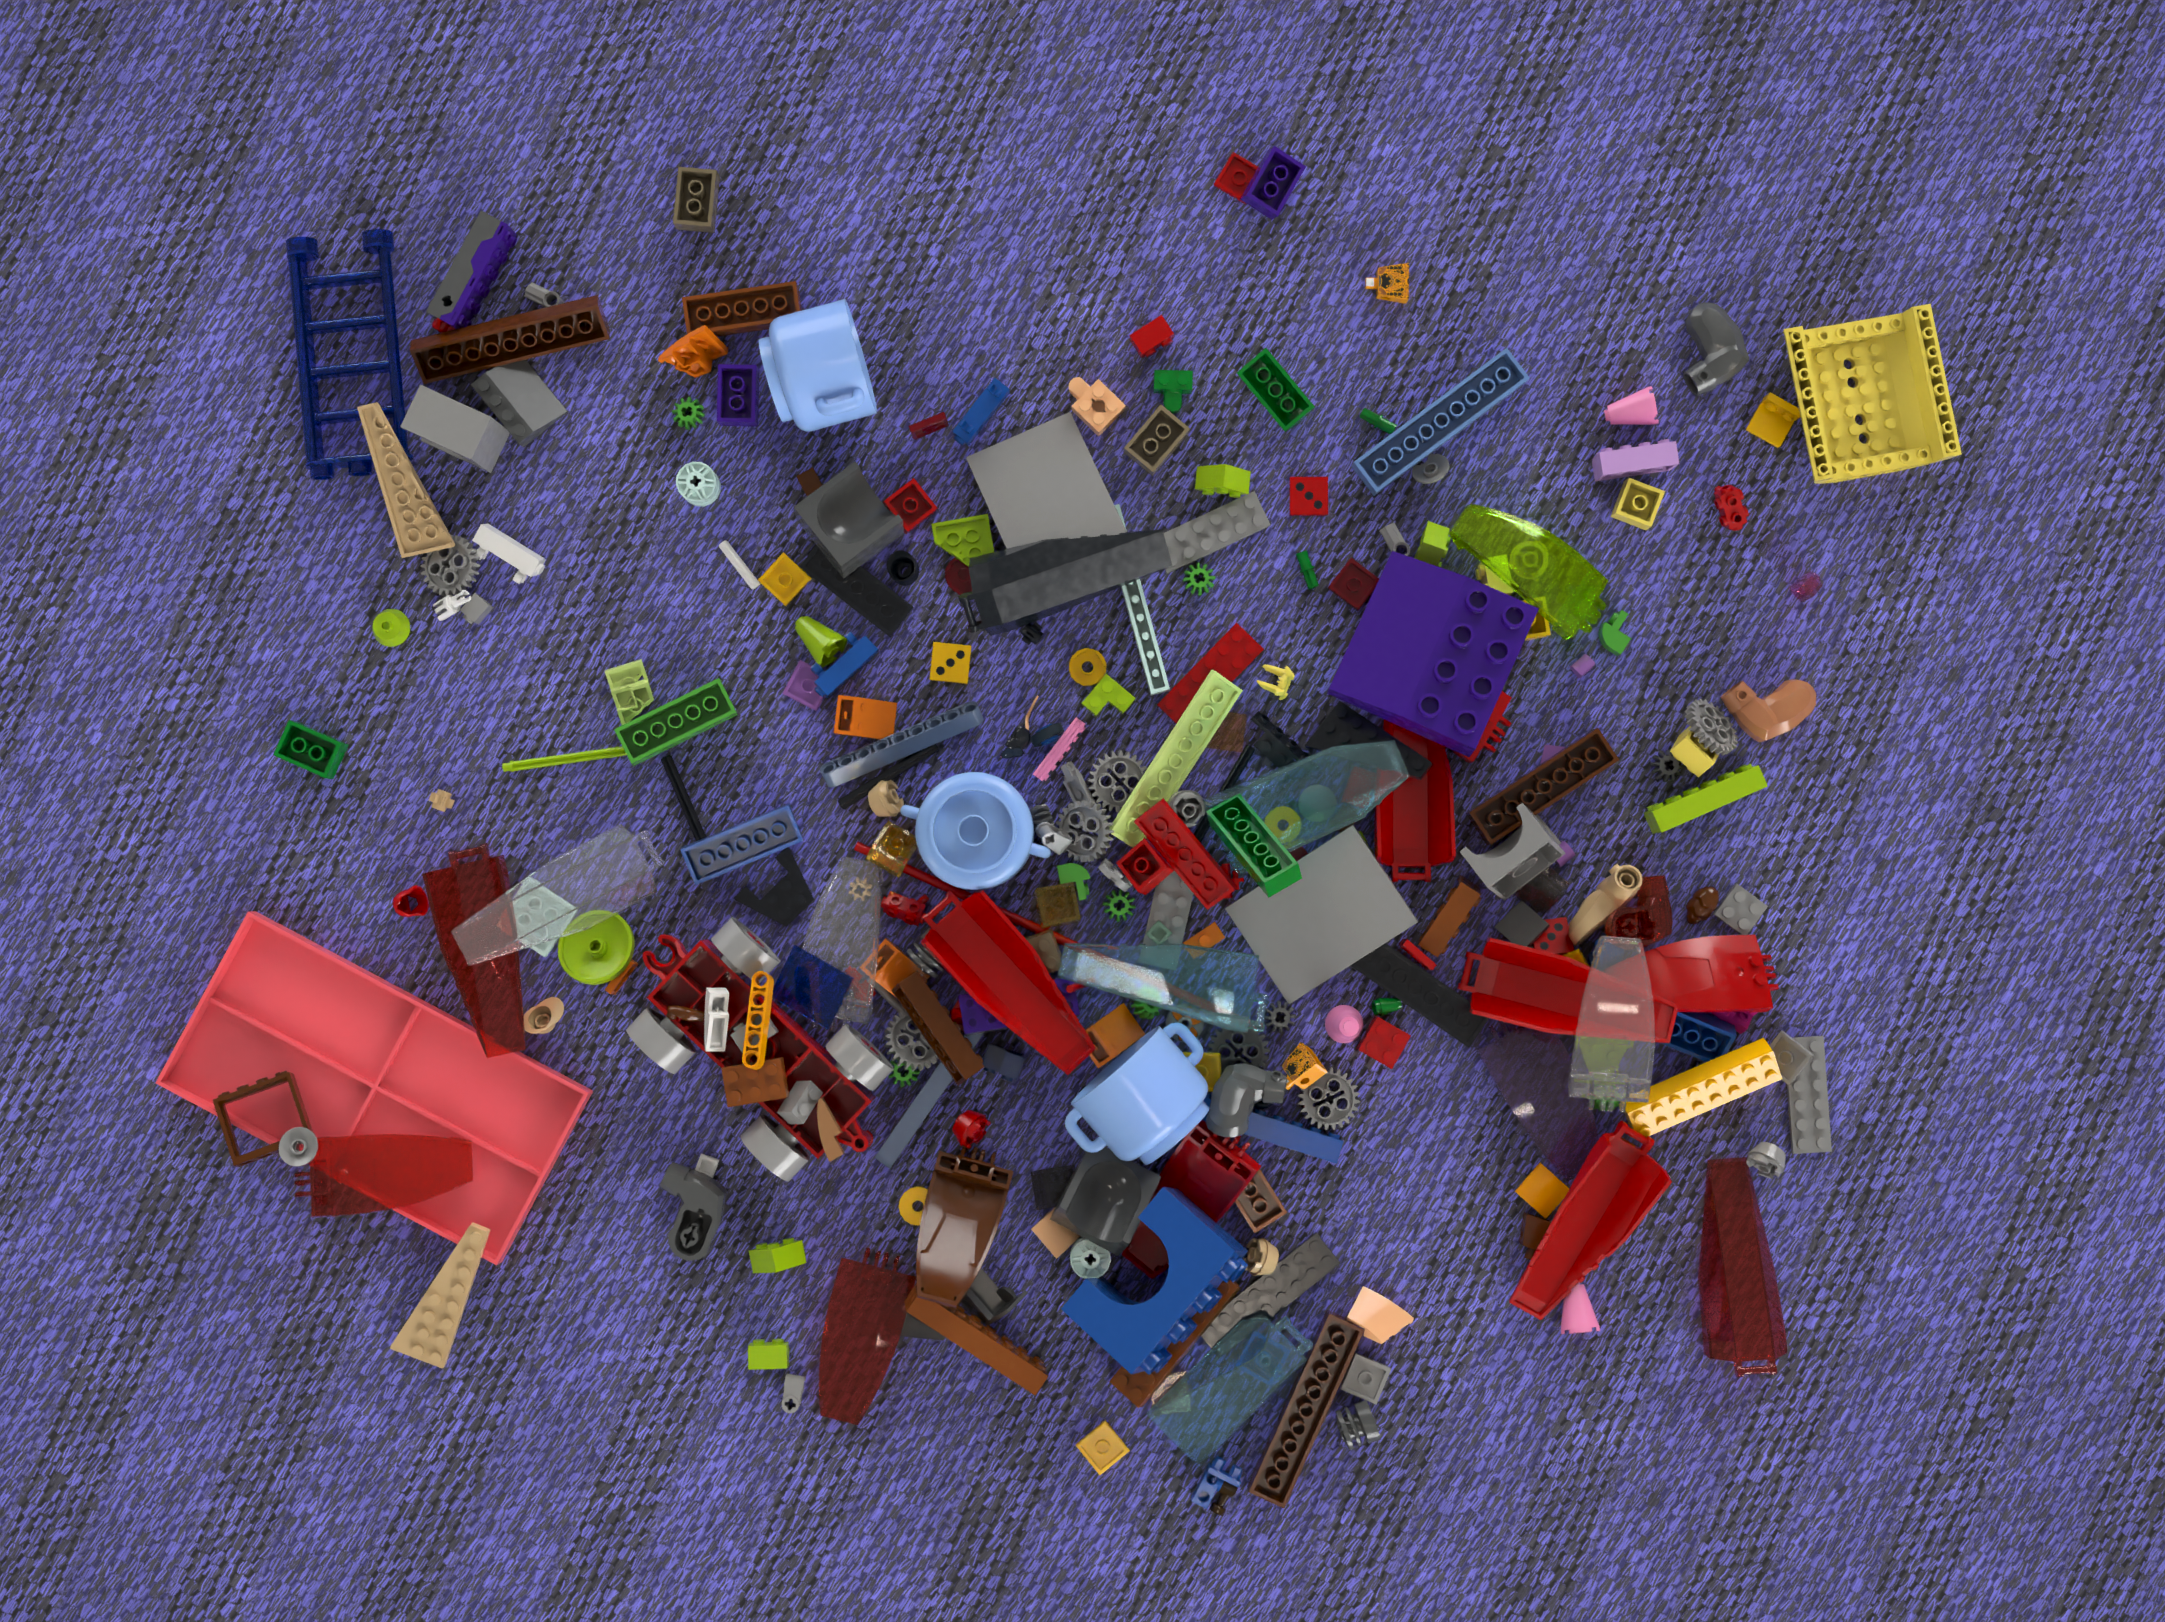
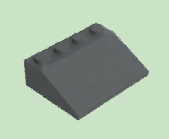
[471,360,568,448]

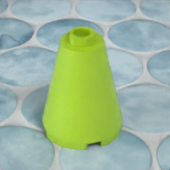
[795,616,847,667]

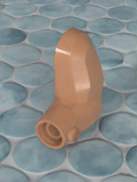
[1720,679,1816,742]

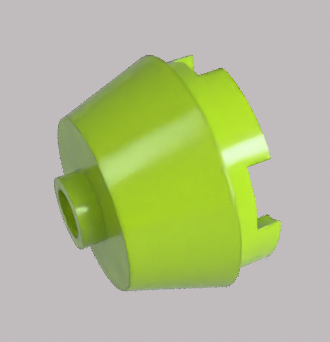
[372,609,410,647]

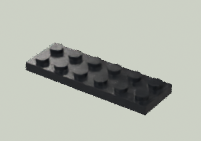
[800,545,914,638]

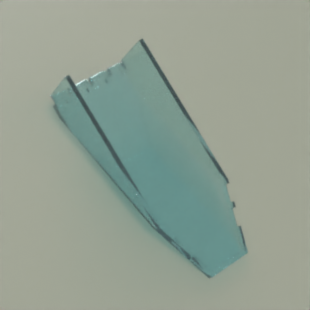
[1203,740,1410,874]

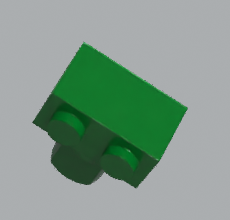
[1153,370,1193,414]

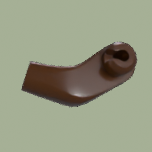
[666,1005,705,1022]

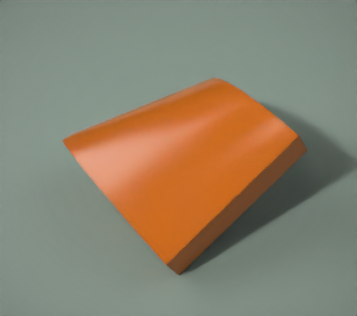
[658,325,729,378]

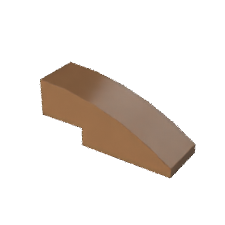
[817,1097,845,1162]

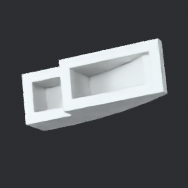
[704,988,729,1052]

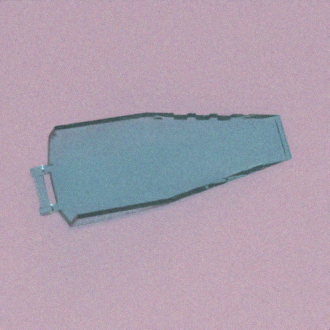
[1058,943,1269,1033]

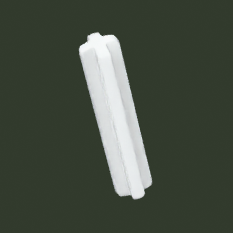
[719,540,760,589]

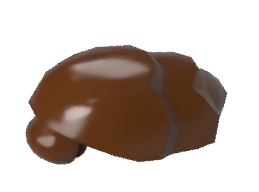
[1686,886,1719,924]

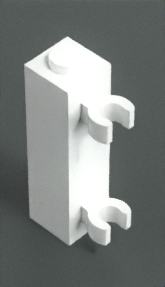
[472,524,546,584]

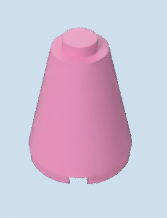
[1604,386,1659,425]
[1325,1005,1363,1043]
[1560,1282,1600,1334]

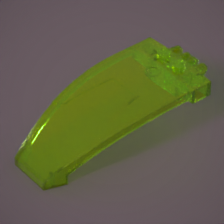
[1448,504,1609,640]

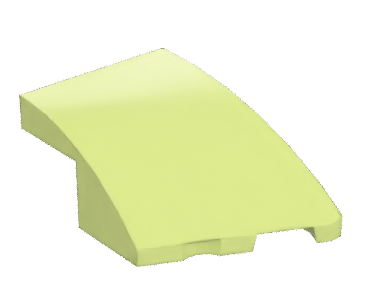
[605,659,654,725]

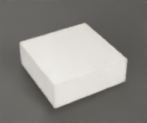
[695,1153,719,1178]

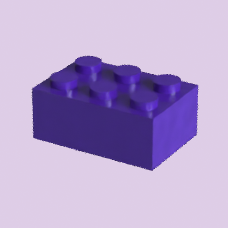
[1240,146,1306,220]
[717,364,760,427]

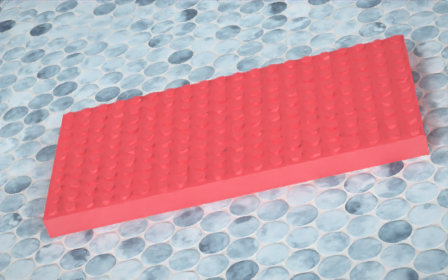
[156,911,593,1265]

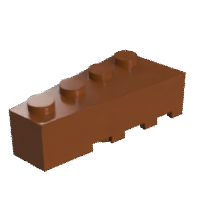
[1418,875,1482,957]

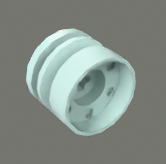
[676,462,721,507]
[1070,1236,1111,1279]

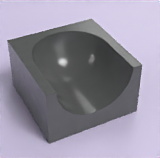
[794,461,904,579]
[1050,1140,1161,1256]

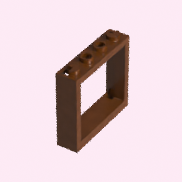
[213,1071,313,1167]

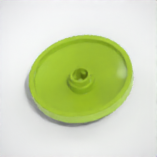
[558,909,635,985]

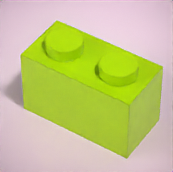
[748,1339,789,1370]

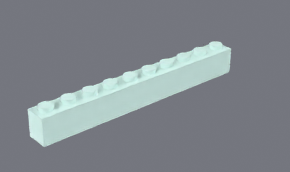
[1114,504,1170,696]

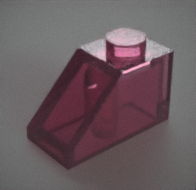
[1788,571,1823,602]

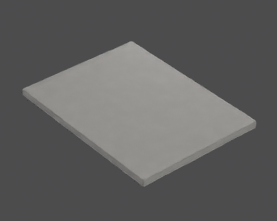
[966,412,1127,549]
[1225,825,1418,1004]

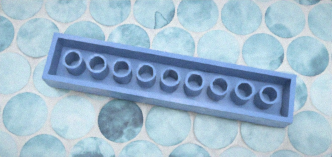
[1351,348,1530,496]

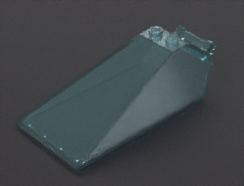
[1146,1316,1313,1468]

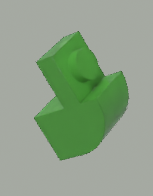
[1598,610,1631,656]
[1057,863,1091,901]

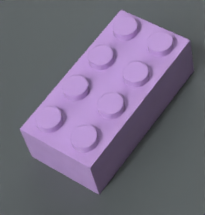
[1591,439,1679,482]

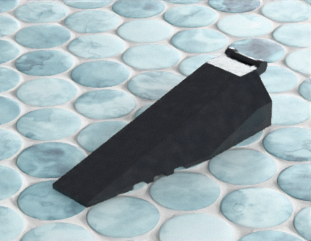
[958,529,1172,636]

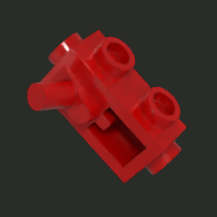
[1714,485,1749,531]
[880,891,929,926]

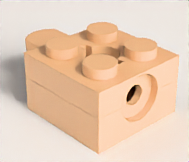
[1069,377,1126,437]

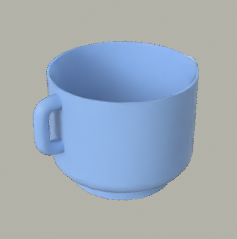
[759,299,877,432]
[900,772,1051,890]
[1065,1022,1209,1165]

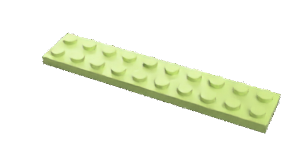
[1109,670,1243,848]

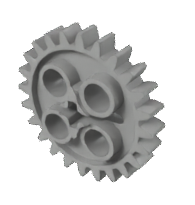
[420,534,481,596]
[1685,699,1738,756]
[1087,750,1147,812]
[1056,800,1114,862]
[883,1011,939,1071]
[1297,1067,1360,1130]

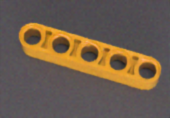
[742,971,774,1070]

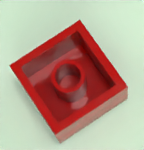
[883,478,938,535]
[1116,838,1174,895]
[1356,1016,1411,1069]

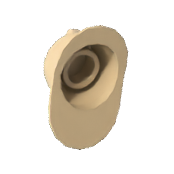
[522,997,564,1034]

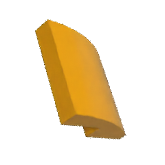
[1515,1163,1569,1219]

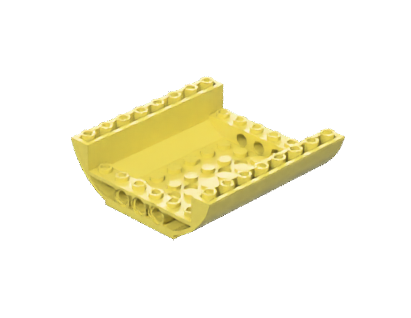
[1783,304,1962,484]

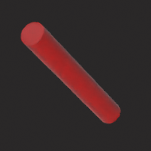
[1066,978,1095,993]

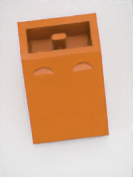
[834,695,897,740]
[860,938,930,996]
[1085,1003,1145,1069]

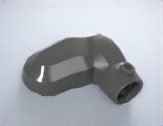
[1683,302,1749,396]
[1206,1063,1287,1137]
[660,1162,727,1261]

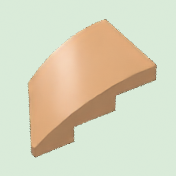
[1031,1205,1080,1259]
[1347,1286,1414,1344]

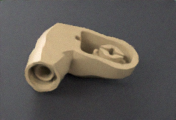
[1569,864,1643,946]

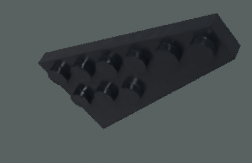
[1305,701,1433,780]

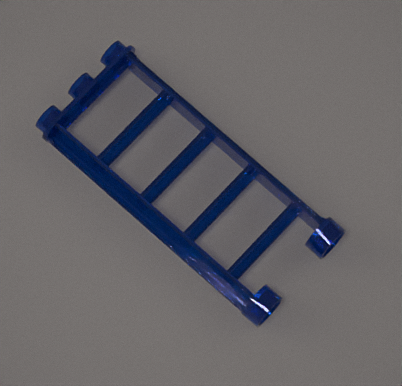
[286,229,414,480]

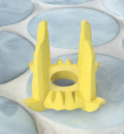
[1257,665,1294,700]

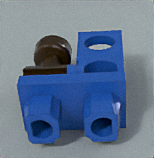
[1190,1456,1242,1516]

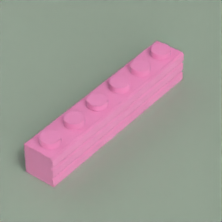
[1033,717,1086,782]

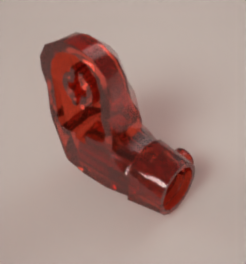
[1605,875,1673,950]

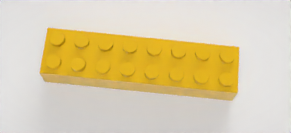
[1620,1038,1782,1137]

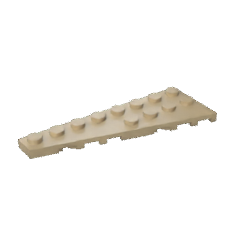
[357,402,455,558]
[390,1223,491,1369]

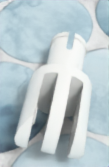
[433,590,471,621]

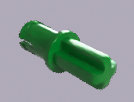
[1360,408,1397,434]
[1296,550,1319,589]

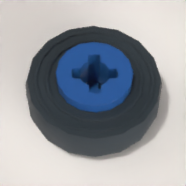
[1030,723,1064,747]

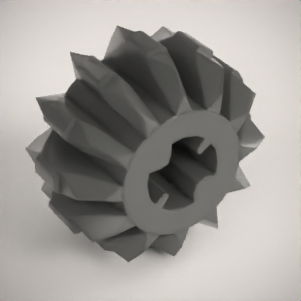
[1650,749,1684,782]
[1030,804,1055,830]
[1263,1000,1296,1034]

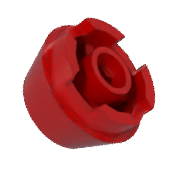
[952,1110,991,1149]

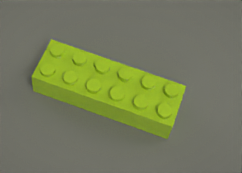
[1643,764,1768,834]

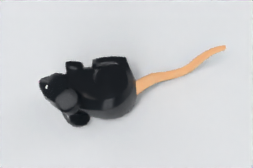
[1000,695,1039,759]

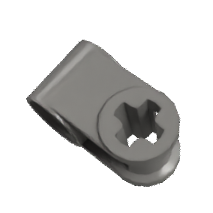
[1035,822,1073,855]
[782,1373,806,1413]

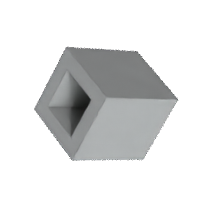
[460,593,494,625]

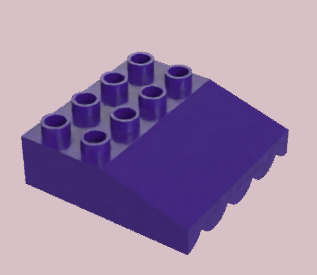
[1327,551,1539,757]

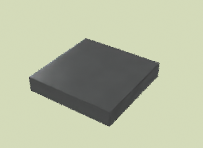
[1494,900,1550,947]

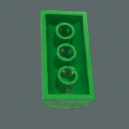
[1237,348,1315,432]

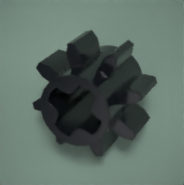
[1021,622,1044,645]

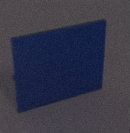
[772,945,854,1029]

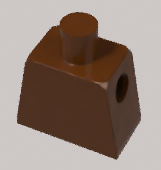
[1519,1212,1551,1260]

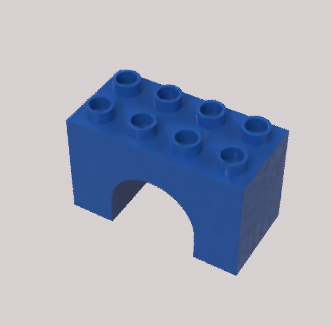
[1061,1187,1248,1375]

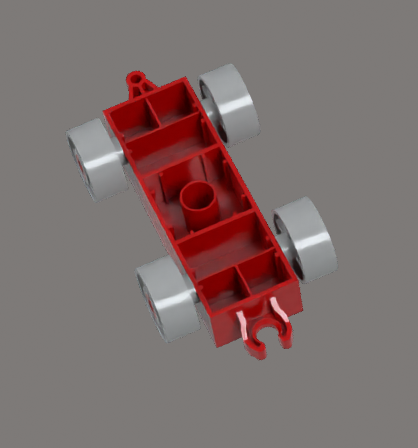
[626,917,894,1182]

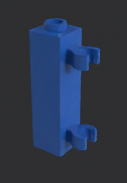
[952,377,1010,446]
[811,632,878,699]

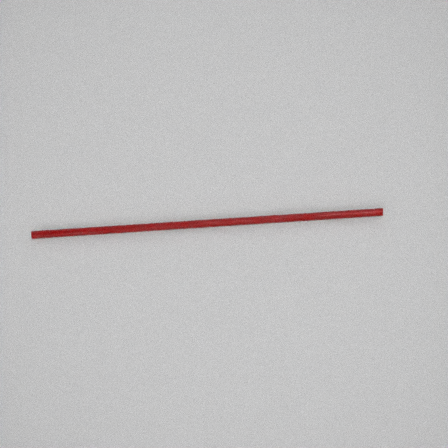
[854,842,1259,1030]

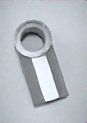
[524,282,564,307]
[1379,523,1410,556]

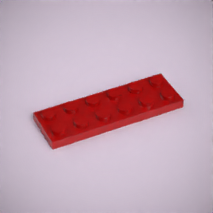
[1157,623,1264,724]
[1134,798,1237,910]

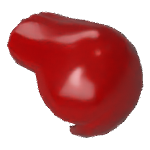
[392,885,429,917]

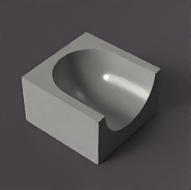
[400,384,510,473]
[1460,803,1566,901]

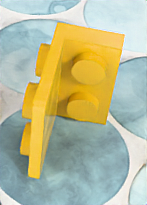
[1746,392,1801,448]

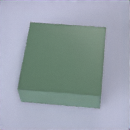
[1146,920,1172,947]

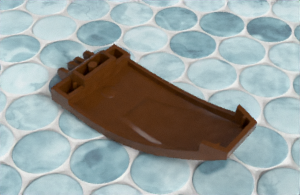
[916,1145,1014,1308]

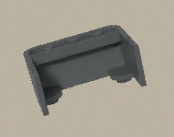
[960,1268,1028,1326]

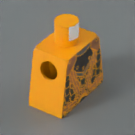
[1365,263,1409,304]
[1282,1042,1328,1090]

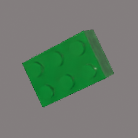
[273,720,349,779]

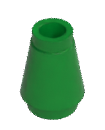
[1372,998,1402,1017]

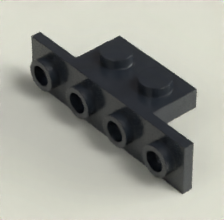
[1251,711,1315,771]

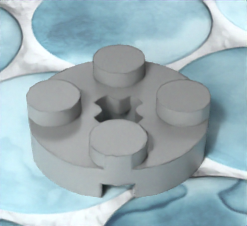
[1098,858,1132,892]

